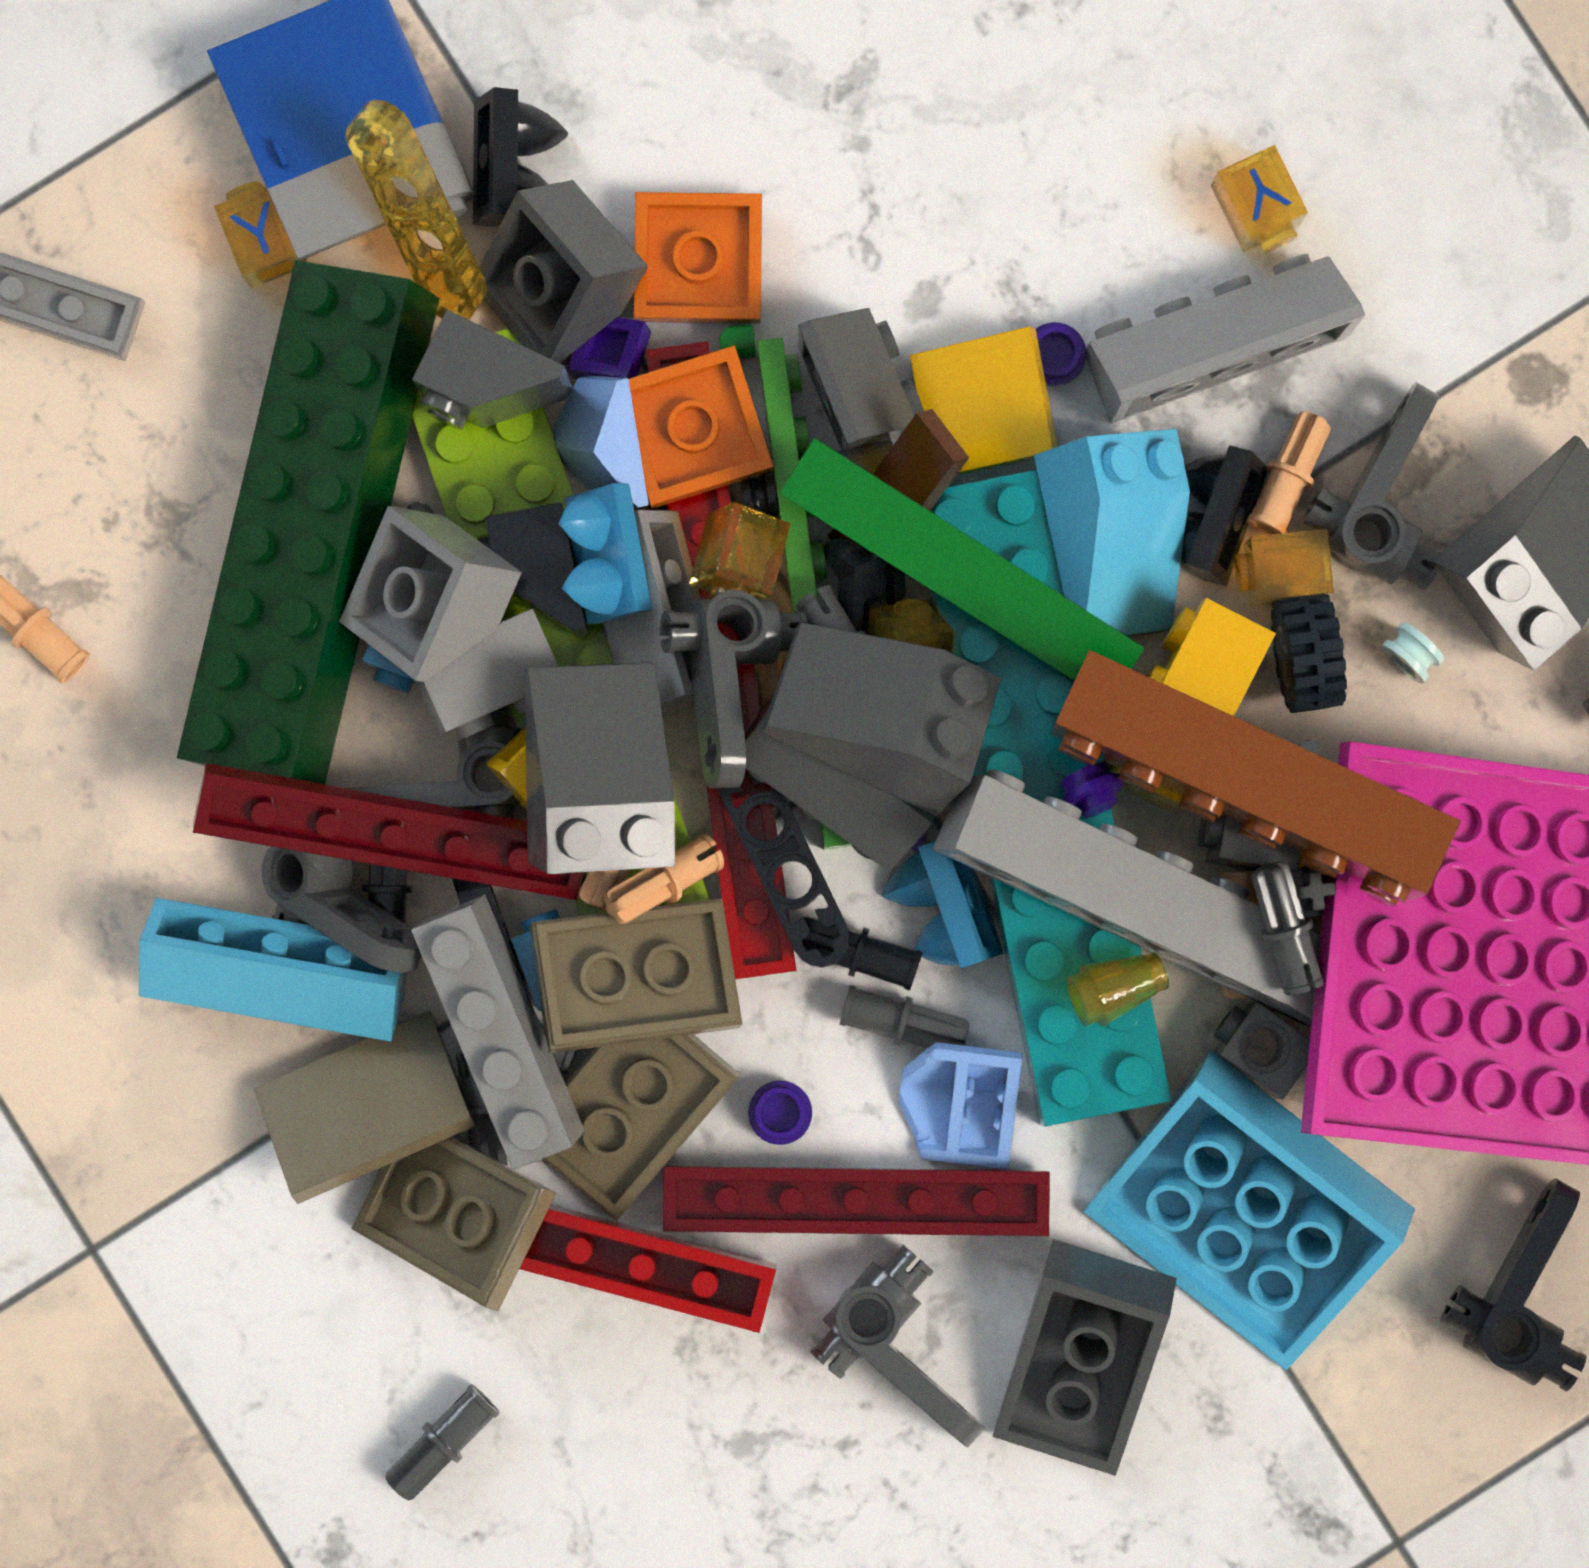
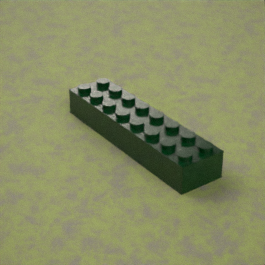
[176,260,440,784]

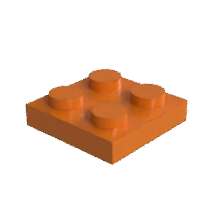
[634,192,762,324]
[629,345,774,509]

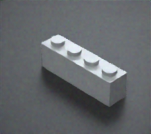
[411,894,585,1170]

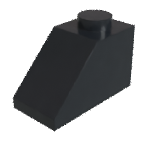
[477,502,590,637]

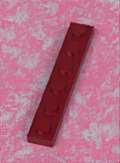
[193,763,584,900]
[663,1166,1050,1236]

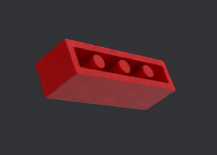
[519,1205,777,1333]

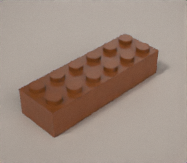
[1050,650,1461,906]

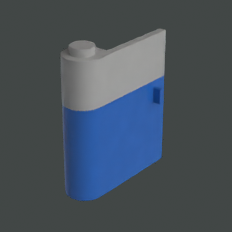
[207,0,475,261]

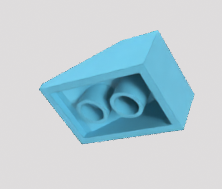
[1034,429,1190,636]

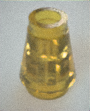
[1066,952,1169,1027]

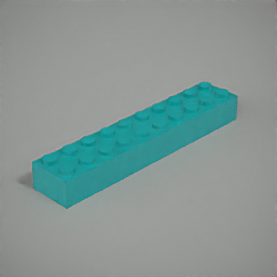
[930,470,1172,1127]

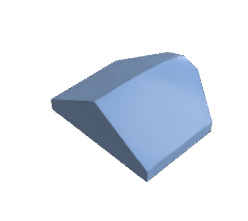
[553,375,649,508]
[899,1042,1023,1170]

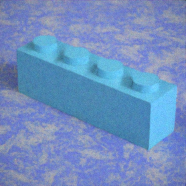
[138,898,407,1042]

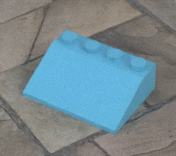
[1084,1050,1415,1371]

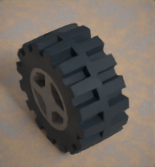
[1271,593,1347,713]

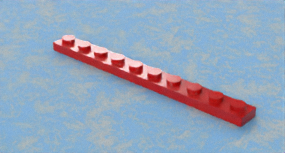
[645,341,797,980]

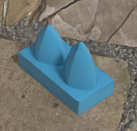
[558,483,652,624]
[882,841,1004,969]

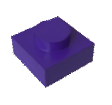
[568,317,651,380]

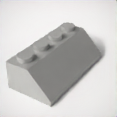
[1086,254,1365,424]

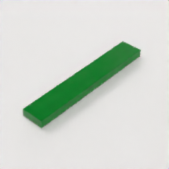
[779,437,1145,681]

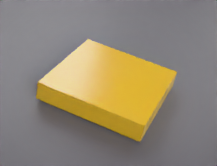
[910,326,1058,477]

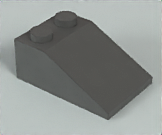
[1432,435,1589,671]
[762,622,1001,817]
[525,662,675,874]
[993,1239,1177,1476]

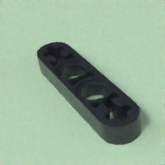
[717,772,850,968]

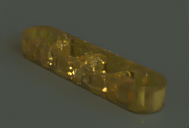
[346,100,487,320]

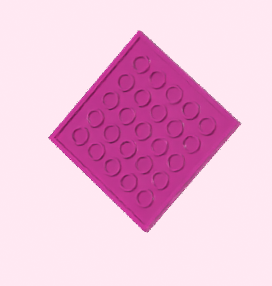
[1300,741,1589,1165]

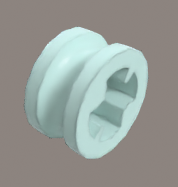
[1380,622,1445,684]

